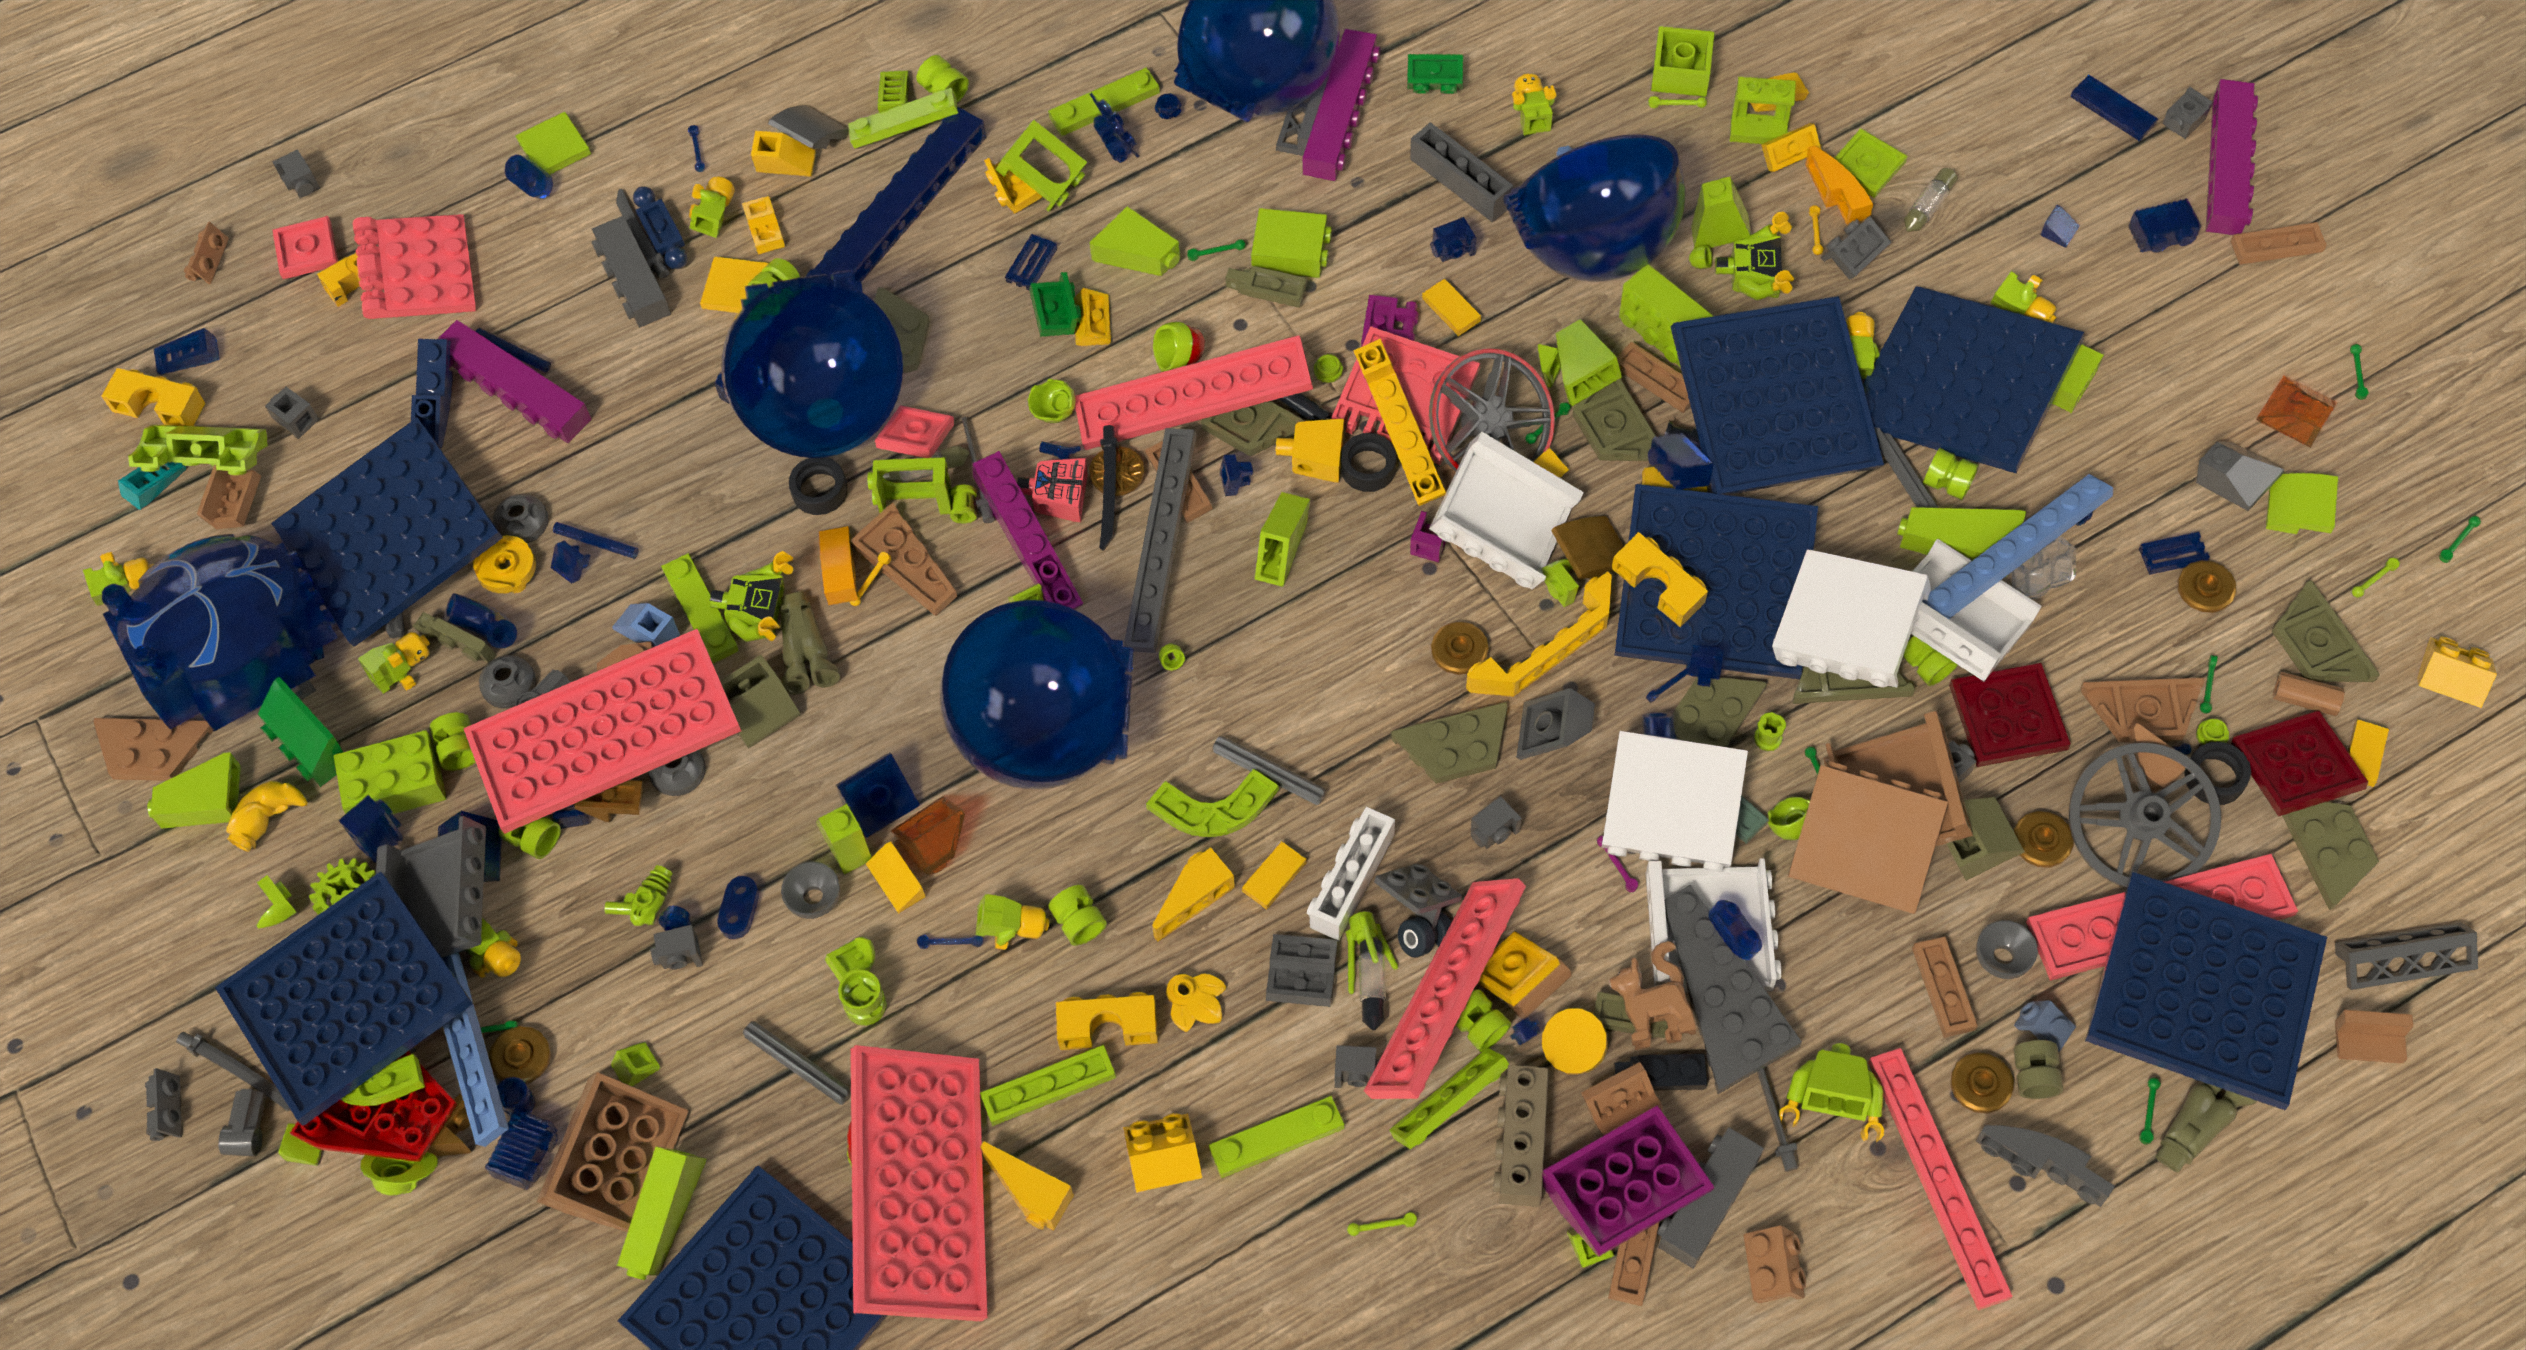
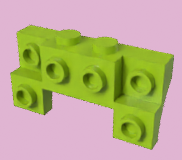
[128,425,268,475]

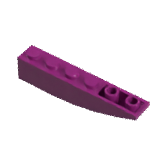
[972,451,1083,618]

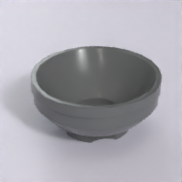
[493,494,549,543]
[479,655,536,709]
[648,750,706,796]
[781,862,840,919]
[1976,920,2038,979]

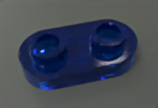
[505,155,553,199]
[717,876,759,939]
[1708,900,1762,960]

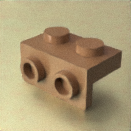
[197,465,261,530]
[1581,1062,1663,1136]
[1743,1225,1806,1304]

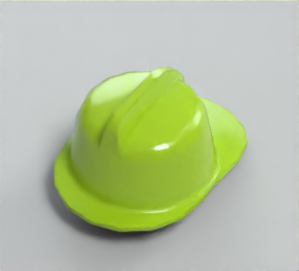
[360,1152,438,1196]

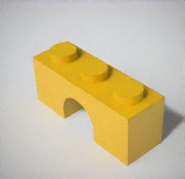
[101,368,205,426]
[1612,532,1708,627]
[1056,992,1158,1050]

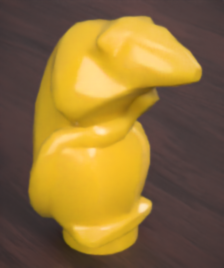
[226,780,308,852]

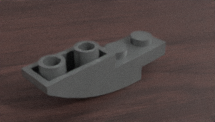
[1975,1125,2115,1207]

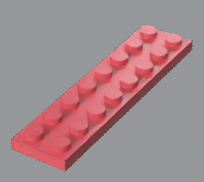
[1075,335,1313,450]
[2026,854,2298,981]
[1364,878,1526,1099]

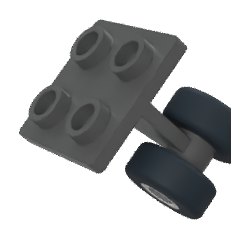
[1374,863,1462,958]

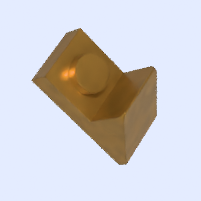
[574,780,643,822]
[427,1094,472,1156]

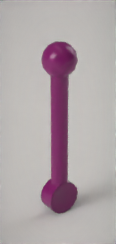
[1597,835,1638,892]

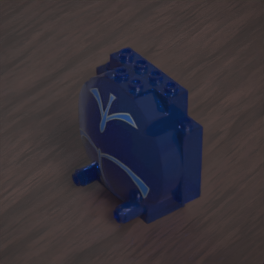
[102,534,338,732]

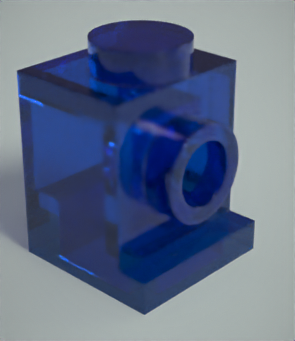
[1430,217,1477,262]

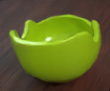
[1027,378,1076,423]
[1767,797,1810,840]

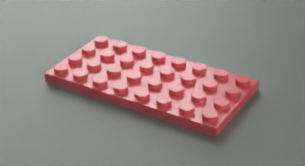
[463,629,741,834]
[851,1045,987,1322]

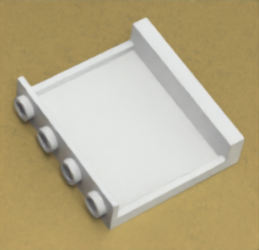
[1429,432,1584,589]
[1911,539,2042,681]
[1772,549,1931,688]
[1602,731,1748,872]
[1645,859,1781,993]

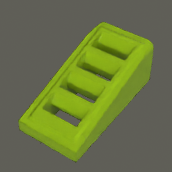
[877,71,909,113]

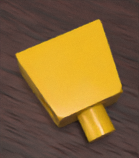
[1275,419,1344,483]

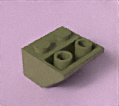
[720,655,800,749]
[1946,797,2024,881]

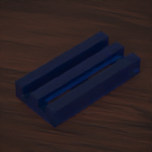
[1005,234,1057,291]
[2139,532,2210,575]

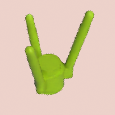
[1345,912,1398,994]

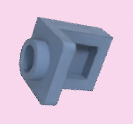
[2014,1001,2076,1052]

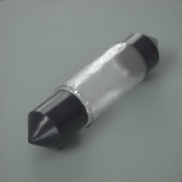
[1359,936,1386,1031]

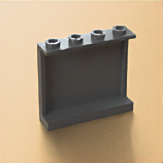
[376,816,486,958]

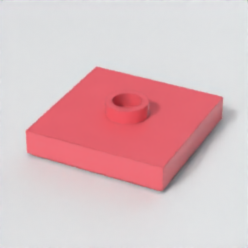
[272,216,338,280]
[875,406,954,458]

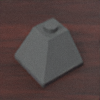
[2196,441,2284,511]
[1516,688,1595,760]

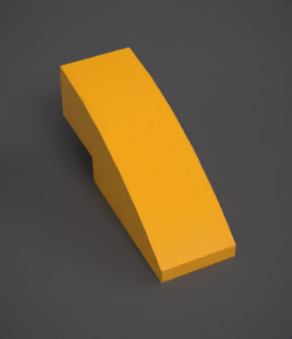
[1805,146,1873,225]
[819,526,858,605]

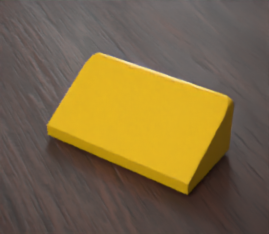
[1074,288,1111,346]
[866,841,925,914]

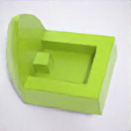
[1542,559,1579,607]
[256,875,297,929]
[825,937,875,982]

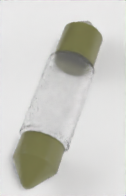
[1904,168,1958,232]
[883,445,970,483]

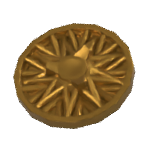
[1089,446,1145,496]
[2177,560,2237,613]
[1431,622,1489,675]
[2014,811,2074,868]
[489,1026,551,1086]
[1950,1052,2014,1114]

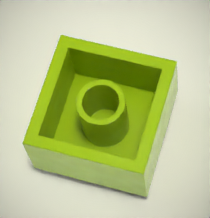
[1651,26,1714,97]

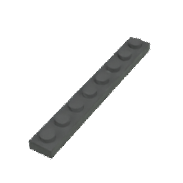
[1124,428,1197,653]

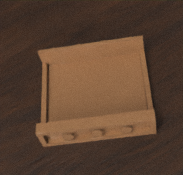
[1824,711,1973,847]
[1788,761,1948,914]

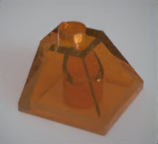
[2256,376,2338,448]
[891,796,965,875]

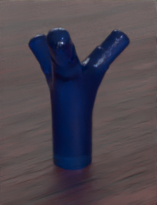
[1039,441,1081,460]

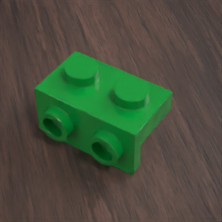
[1407,54,1463,94]
[1029,272,1081,337]

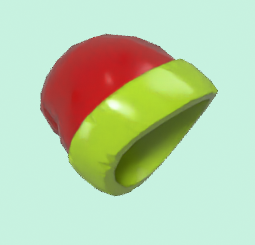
[1153,322,1205,372]

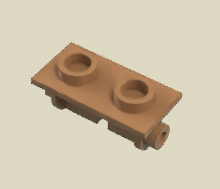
[184,222,229,284]

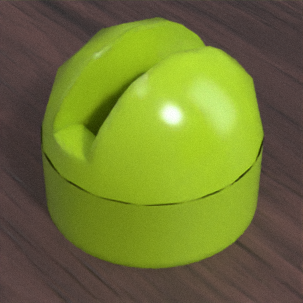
[1689,245,1712,269]
[1159,643,1185,671]

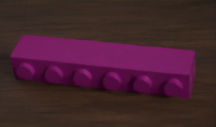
[1302,28,1381,181]
[2205,79,2258,235]
[438,320,592,443]

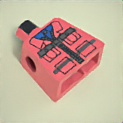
[1017,458,1088,522]

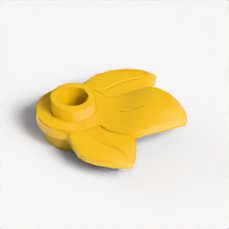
[1166,973,1226,1032]

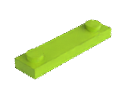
[1048,67,1160,137]
[848,88,958,149]
[661,553,739,663]
[980,1045,1116,1126]
[1389,1048,1509,1149]
[1208,1096,1344,1179]

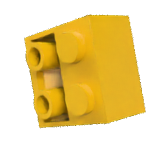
[2417,636,2497,708]
[1123,1113,1202,1193]

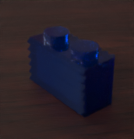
[2128,198,2201,253]
[1648,432,1714,490]
[338,795,403,863]
[485,1109,558,1190]

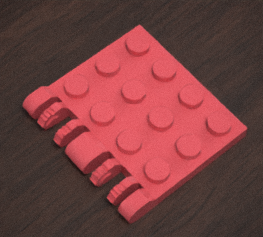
[353,214,476,319]
[1331,326,1480,465]

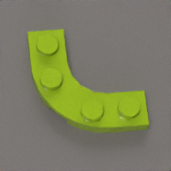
[1146,769,1279,837]
[340,1054,425,1106]

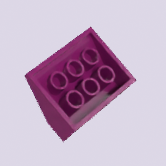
[1542,1105,1715,1257]

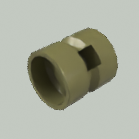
[2013,1040,2064,1099]

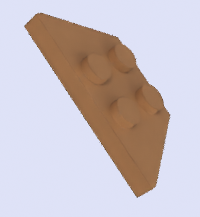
[2080,678,2204,743]
[94,718,215,781]

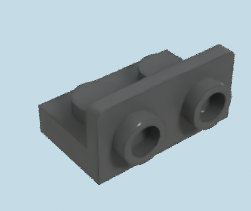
[1820,216,1891,280]

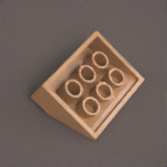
[536,1072,688,1232]

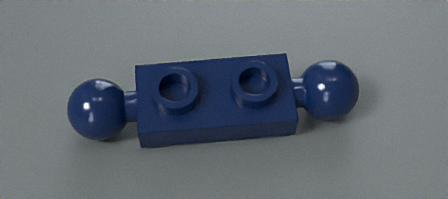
[633,186,688,270]

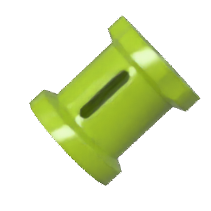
[950,484,977,524]
[1754,712,1786,751]

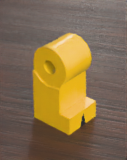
[317,253,361,307]

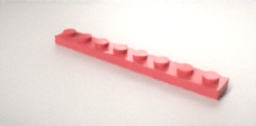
[1868,1048,2012,1310]

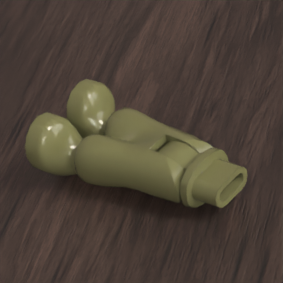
[779,592,840,695]
[2156,1082,2257,1173]

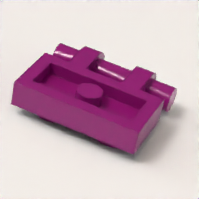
[1361,295,1419,347]

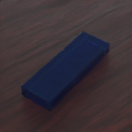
[2070,75,2158,142]

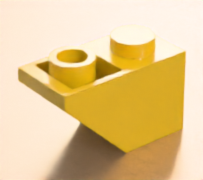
[751,131,816,177]

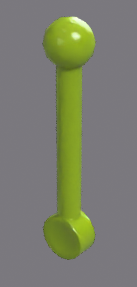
[1648,96,1707,108]
[2352,558,2400,598]
[1347,1213,1417,1236]

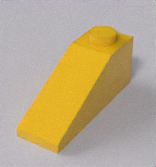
[1152,847,1235,942]
[980,1141,1074,1231]

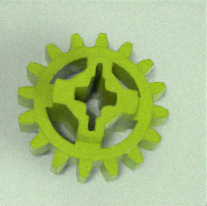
[309,858,376,915]

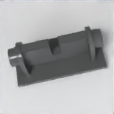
[145,1068,182,1141]

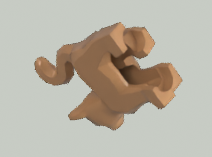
[1610,941,1696,1050]

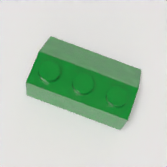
[258,677,343,788]

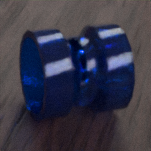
[497,1077,536,1119]

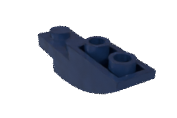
[411,339,453,450]

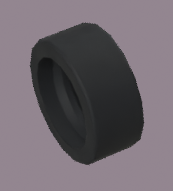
[1341,433,1396,492]
[789,456,847,515]
[2184,742,2251,805]

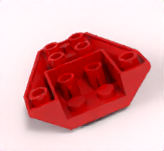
[290,1051,457,1162]

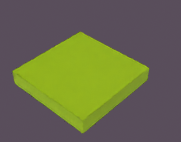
[515,111,591,179]
[1834,128,1908,198]

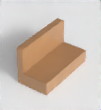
[2335,1010,2414,1064]

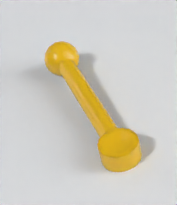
[1809,205,1824,255]
[849,552,891,607]

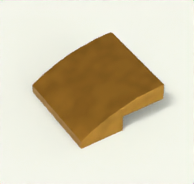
[1551,516,1624,579]

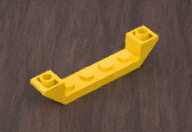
[1353,339,1446,506]
[1466,571,1612,697]

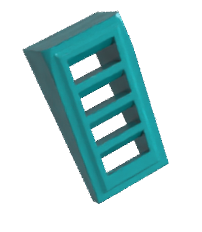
[118,462,186,510]

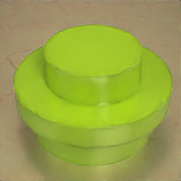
[1314,354,1343,383]
[2196,719,2229,745]

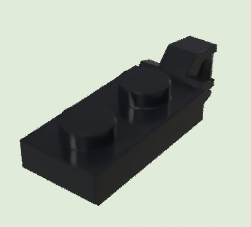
[1613,1054,1707,1091]

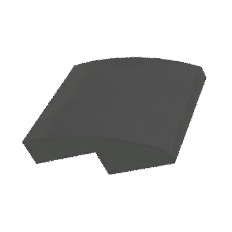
[768,105,849,149]
[1266,934,1337,1007]

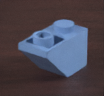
[612,603,680,647]

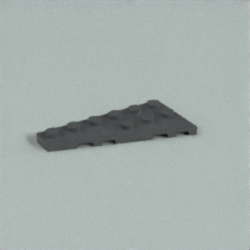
[1664,885,1802,1094]

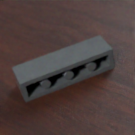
[1410,122,1513,223]
[591,216,671,328]
[1657,1127,1764,1269]

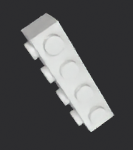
[1307,807,1395,941]

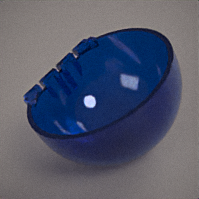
[1174,0,1340,122]
[1503,134,1686,282]
[721,270,903,458]
[940,600,1134,790]

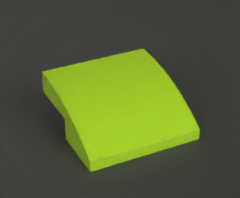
[2266,473,2338,534]

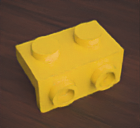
[984,155,1042,214]

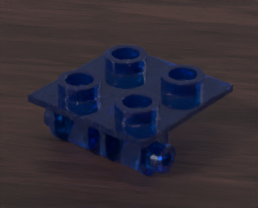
[1090,93,1139,163]

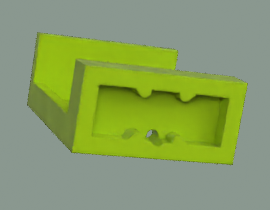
[1729,76,1796,144]
[995,120,1087,212]
[867,457,952,515]

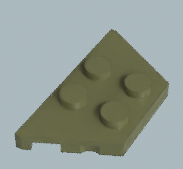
[854,287,930,386]
[1572,379,1666,461]
[1201,401,1305,457]
[2272,580,2380,682]
[1792,666,1915,704]
[1666,675,1767,747]
[1391,702,1507,784]
[2282,802,2379,910]

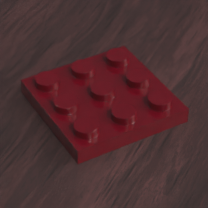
[1949,663,2071,767]
[2231,711,2368,817]

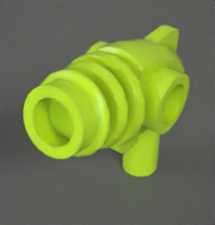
[604,865,673,926]

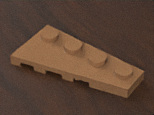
[850,502,957,616]

